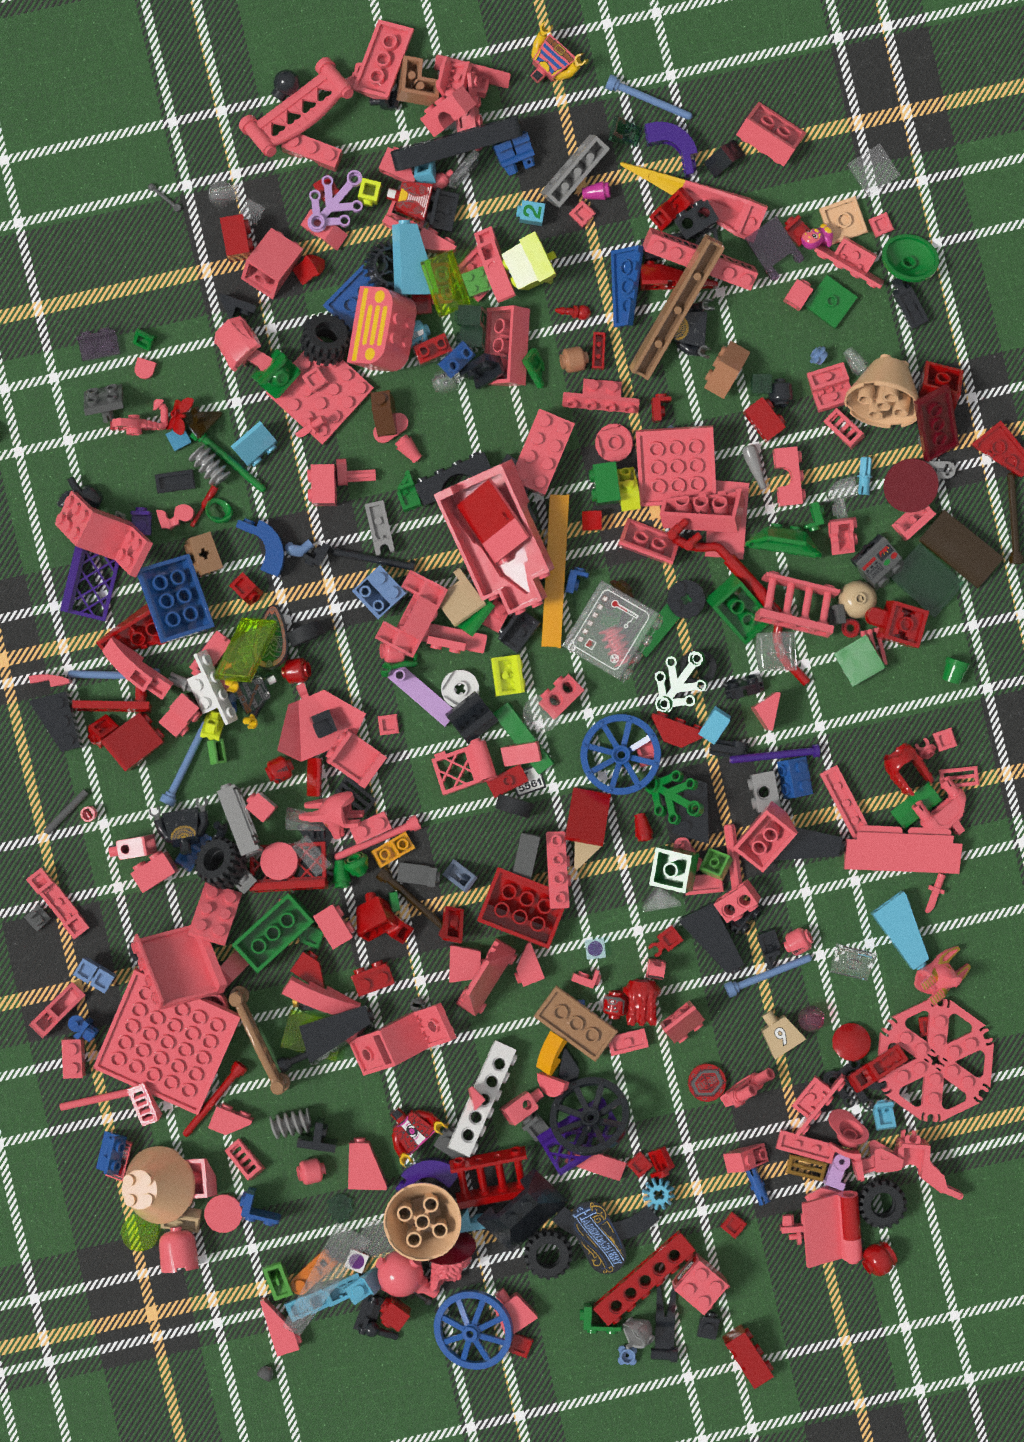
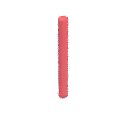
[59,1088,129,1111]

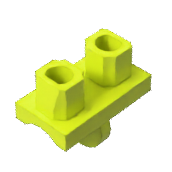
[200,708,224,741]

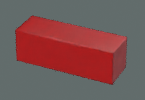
[592,332,606,370]

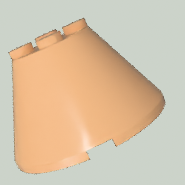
[844,354,919,428]
[122,1146,195,1224]
[383,1183,461,1261]

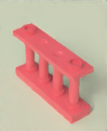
[754,571,840,638]

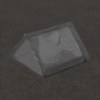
[830,943,877,981]

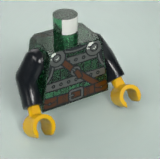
[225,669,277,729]

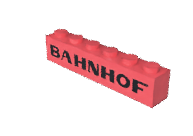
[642,227,758,291]

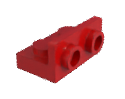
[351,960,395,997]

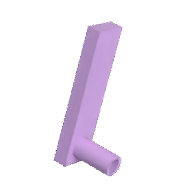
[388,667,453,727]

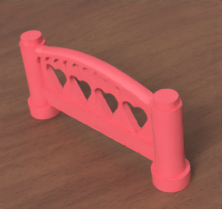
[239,57,354,157]

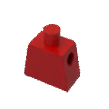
[356,892,398,942]

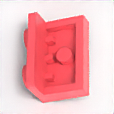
[436,57,472,98]

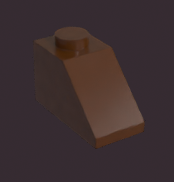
[371,390,397,437]

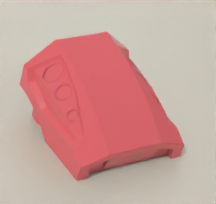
[214,316,261,372]

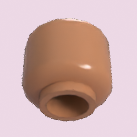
[559,346,589,373]

